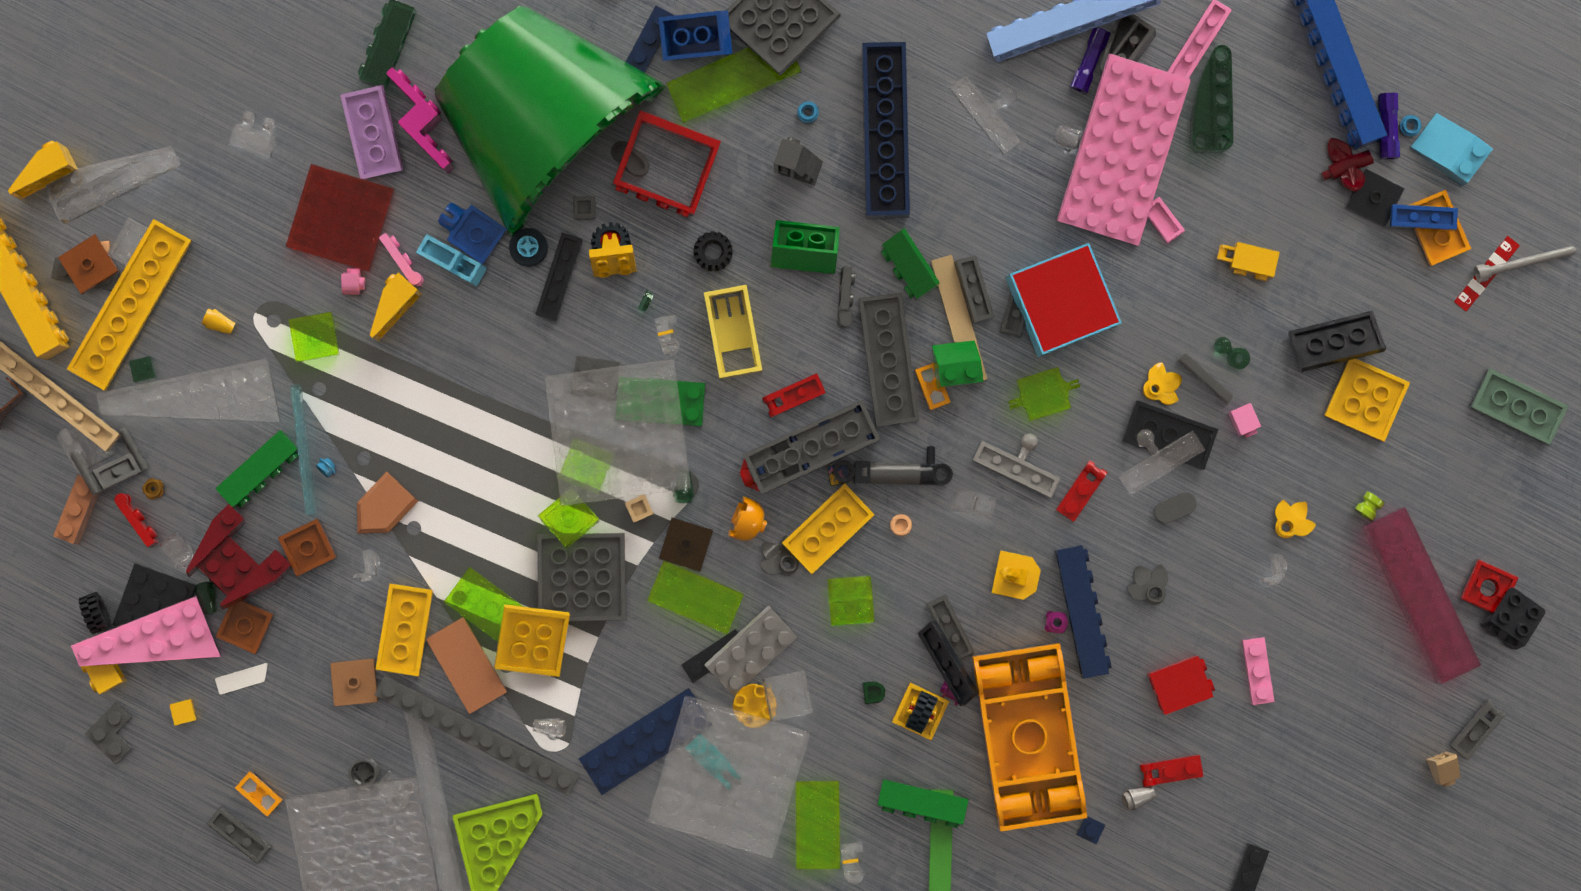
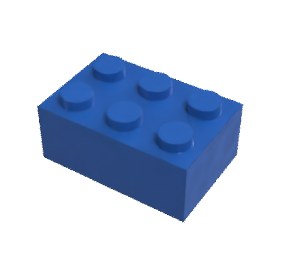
[658,10,733,61]

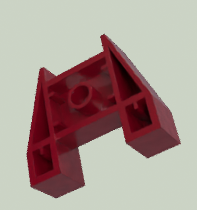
[186,504,292,610]

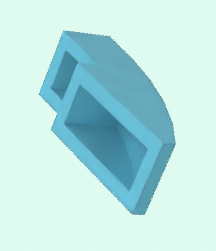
[416,234,487,287]

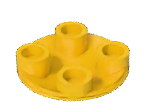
[733,684,776,727]

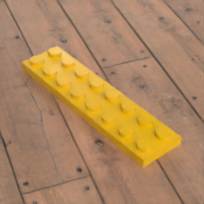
[67,219,192,391]

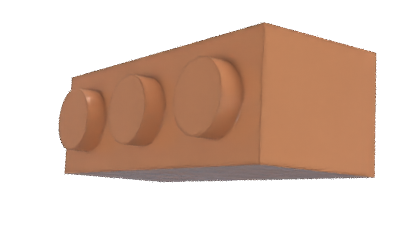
[53,475,100,544]

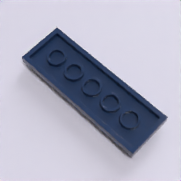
[578,688,712,795]

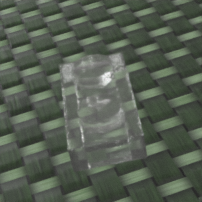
[108,217,148,265]

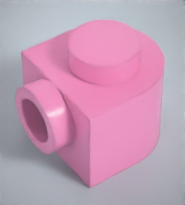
[341,268,366,295]

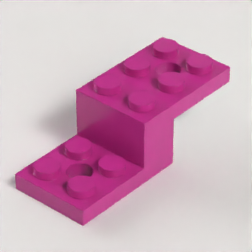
[386,67,454,174]

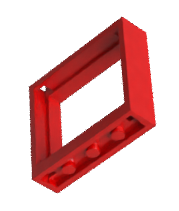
[612,110,721,217]

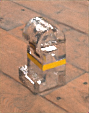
[654,314,680,357]
[840,841,864,884]

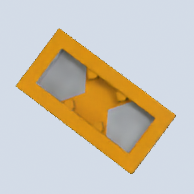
[914,363,951,411]
[235,771,283,817]

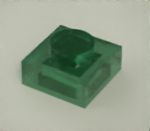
[129,356,157,383]

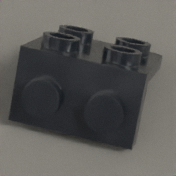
[1481,587,1546,650]

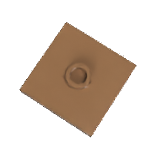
[330,658,379,706]

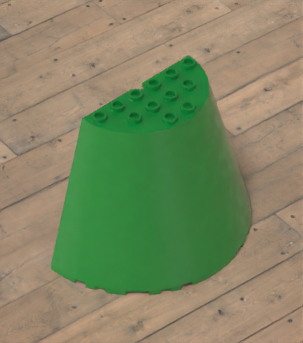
[434,6,666,237]

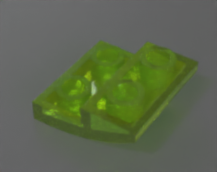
[827,575,875,626]

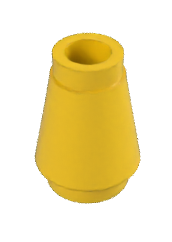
[201,308,235,335]

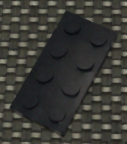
[1288,310,1386,372]
[1122,400,1219,470]

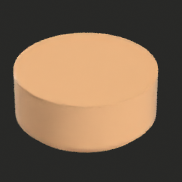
[890,514,912,536]

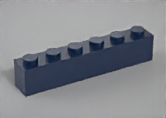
[1055,545,1112,679]

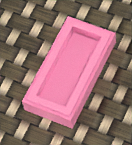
[1148,197,1185,244]

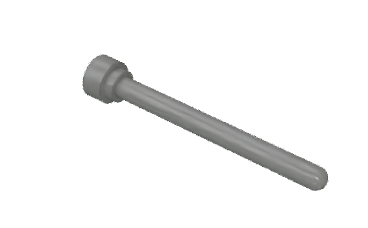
[1474,246,1576,283]

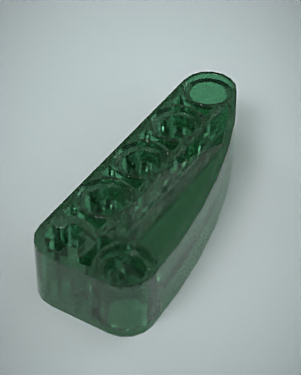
[1189,45,1234,153]

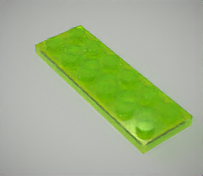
[666,47,802,123]

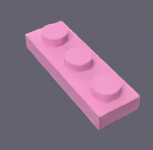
[1242,637,1275,705]

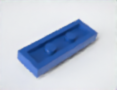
[1390,204,1458,231]

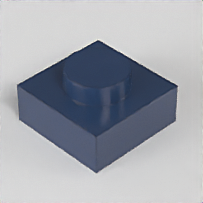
[1076,816,1105,845]

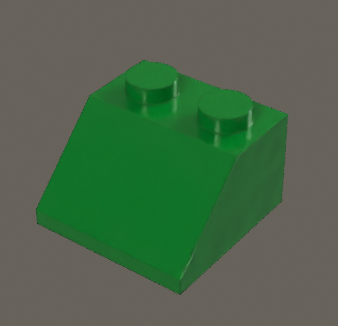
[931,340,984,389]

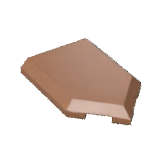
[357,472,418,534]

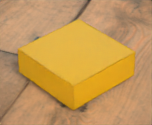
[169,699,197,726]

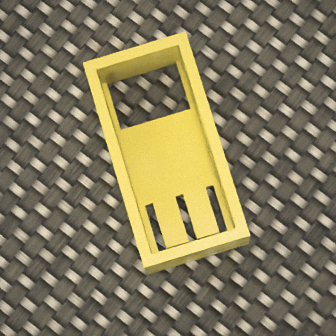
[704,285,762,379]

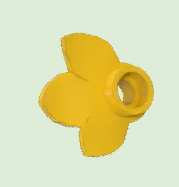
[1143,363,1182,405]
[1275,500,1316,538]

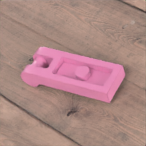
[379,233,424,287]

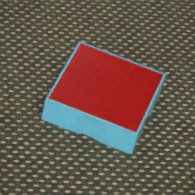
[1005,243,1122,357]

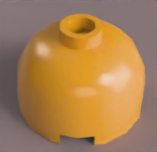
[728,496,767,541]

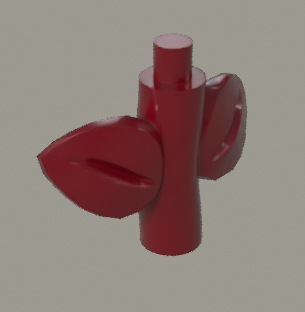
[1321,138,1374,191]

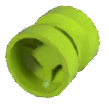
[1354,491,1385,521]

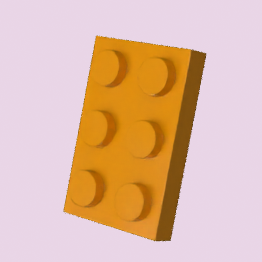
[1410,189,1471,266]

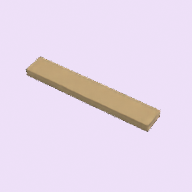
[931,255,987,386]

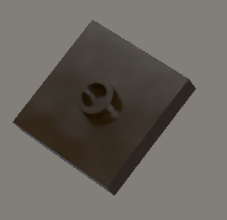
[659,518,713,571]

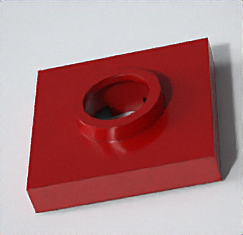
[1460,559,1519,614]

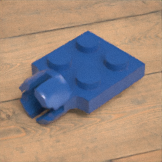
[438,203,507,265]

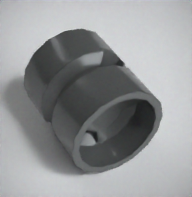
[349,758,381,788]

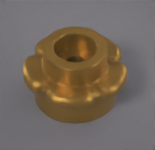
[142,478,164,500]

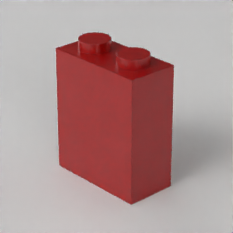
[1147,655,1215,715]

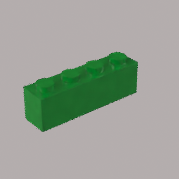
[215,430,301,508]
[878,779,969,828]

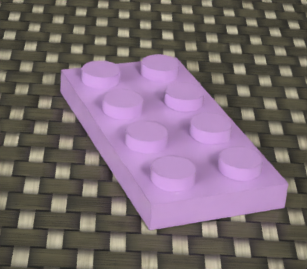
[340,85,404,179]

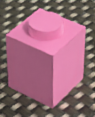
[1228,403,1262,438]

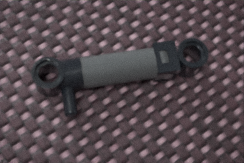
[832,446,953,486]

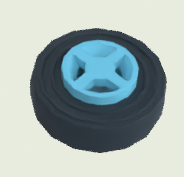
[509,228,548,267]

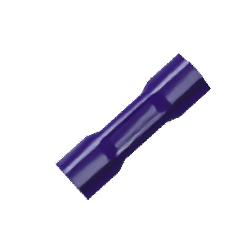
[1070,27,1111,94]
[1378,92,1400,160]

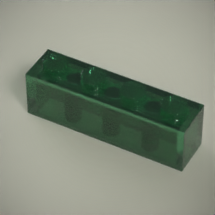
[358,0,417,91]

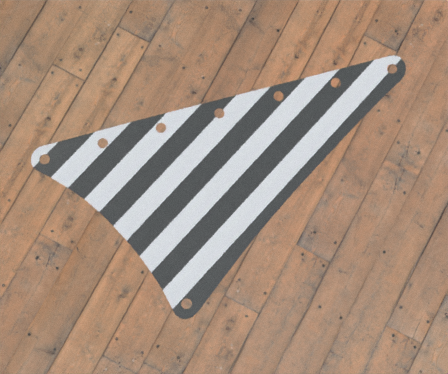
[253,301,699,752]

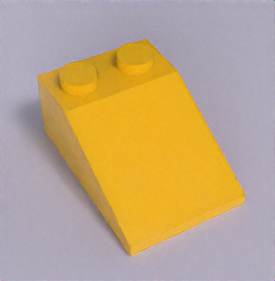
[8,141,79,200]
[370,272,422,342]

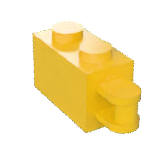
[1216,242,1280,282]

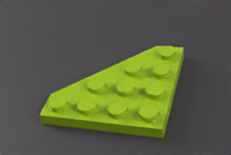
[452,793,543,891]

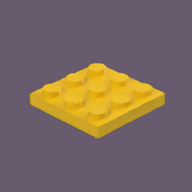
[1324,359,1410,442]
[494,604,570,677]

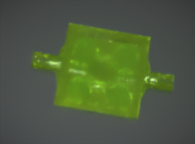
[1008,367,1080,421]

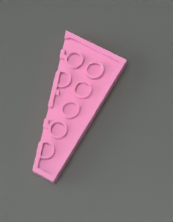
[71,596,221,666]

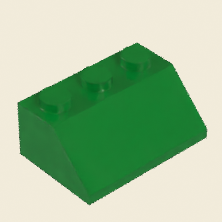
[770,220,840,274]
[880,228,940,301]

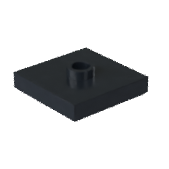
[1346,169,1405,227]

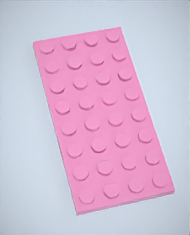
[1057,54,1191,246]

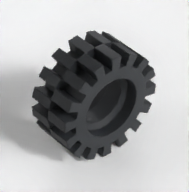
[693,231,733,272]
[78,592,111,634]

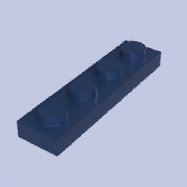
[626,6,675,72]

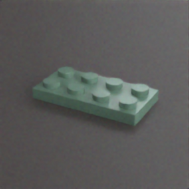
[1470,368,1569,445]

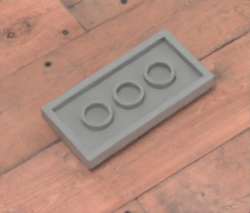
[704,605,797,696]

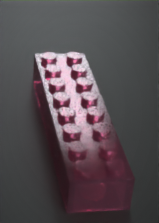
[1361,507,1481,684]

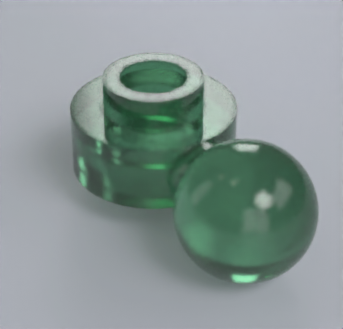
[1214,337,1250,369]

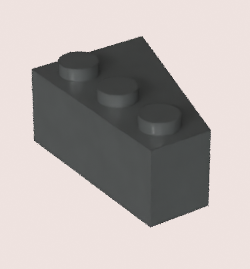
[1100,14,1156,76]
[774,137,823,186]

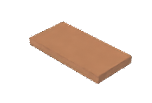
[426,617,508,714]

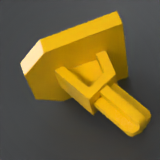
[991,550,1041,600]

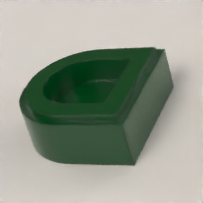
[862,681,885,704]

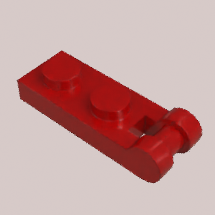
[762,373,826,418]
[1056,460,1108,522]
[114,493,159,548]
[1140,755,1204,787]

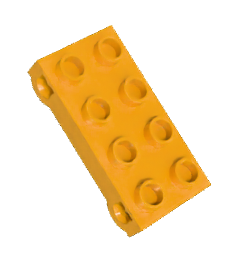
[972,643,1087,832]

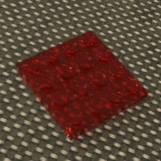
[286,164,395,272]

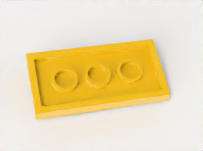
[782,484,875,575]
[375,583,433,676]

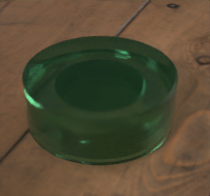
[638,289,654,312]

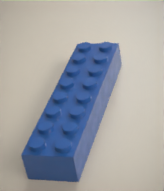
[1293,0,1387,150]

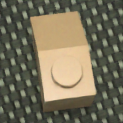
[1426,752,1461,787]

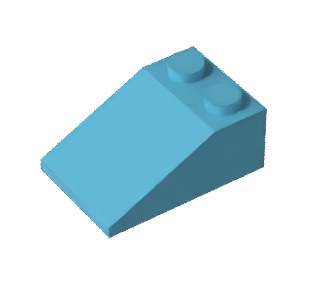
[1410,113,1493,186]

